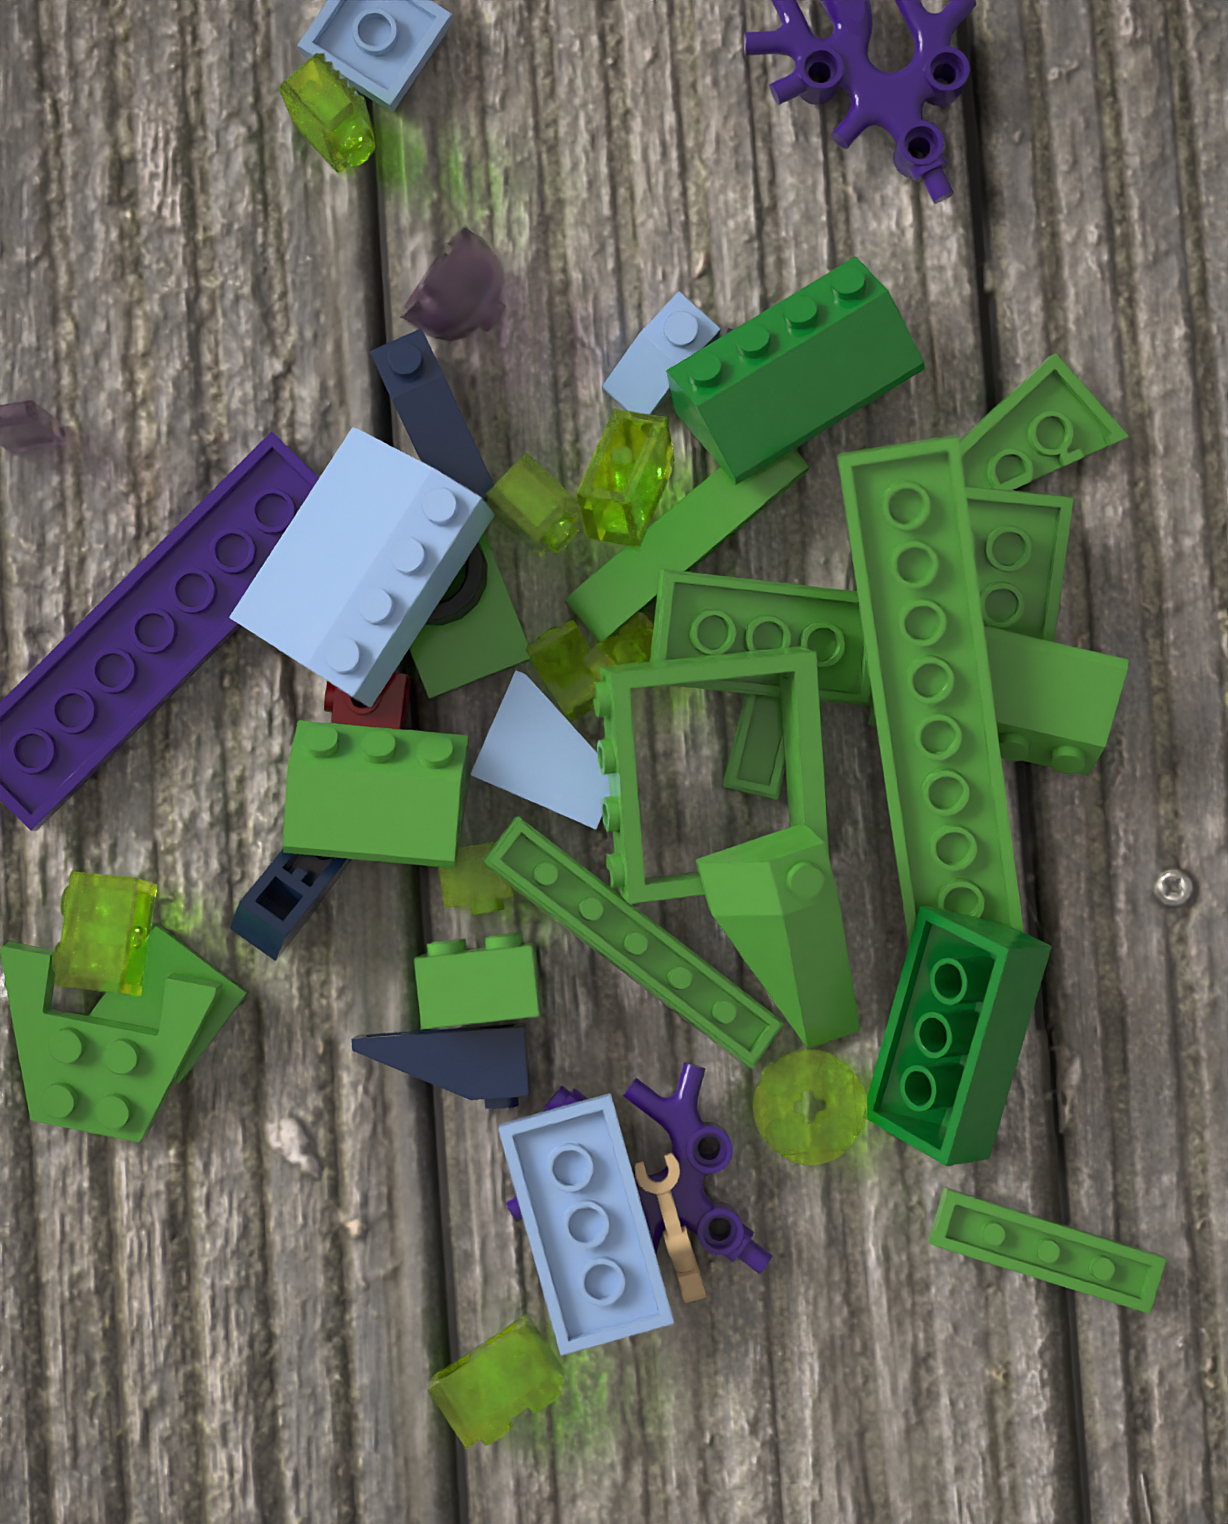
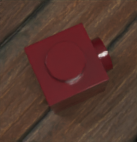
[324,673,412,730]

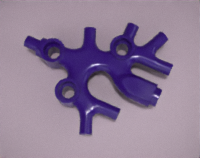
[744,0,976,204]
[506,1062,772,1274]

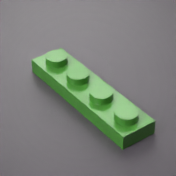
[928,1187,1167,1314]

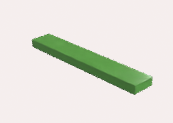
[481,816,785,1069]

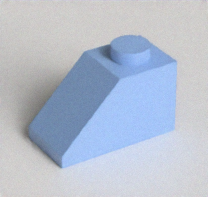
[602,291,721,426]

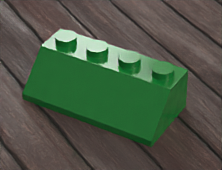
[666,256,925,485]
[862,905,1052,1167]

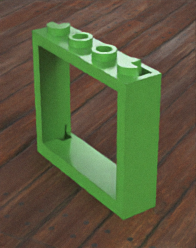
[593,646,829,904]

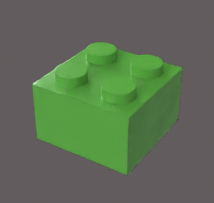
[414,932,543,1029]

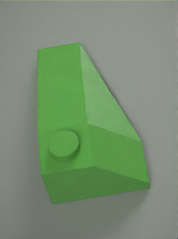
[695,823,860,1049]

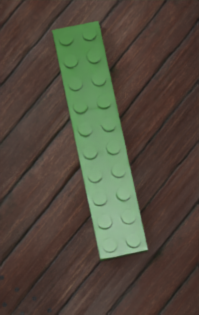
[837,435,1024,946]

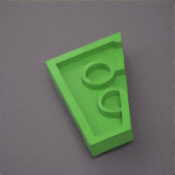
[959,353,1130,490]

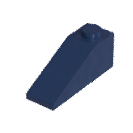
[370,328,499,502]
[230,849,352,961]
[351,1023,531,1109]

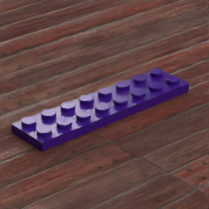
[0,431,319,831]

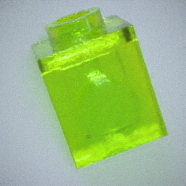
[526,620,602,722]

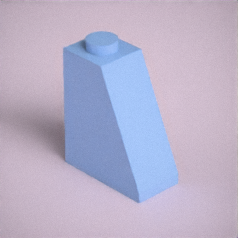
[470,670,610,830]

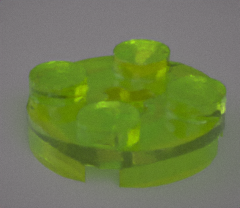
[752,1048,867,1165]

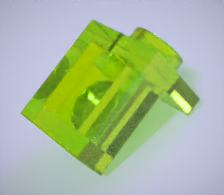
[581,609,654,695]

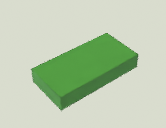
[722,693,786,800]

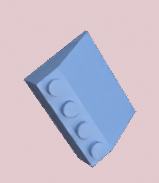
[229,427,495,708]

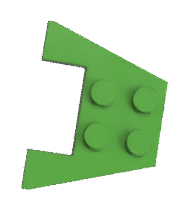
[0,941,223,1143]

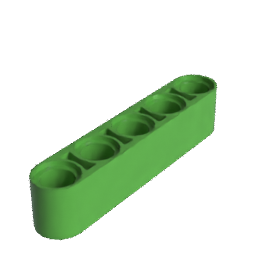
[565,449,810,644]

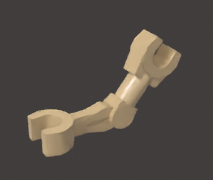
[635,1153,707,1303]

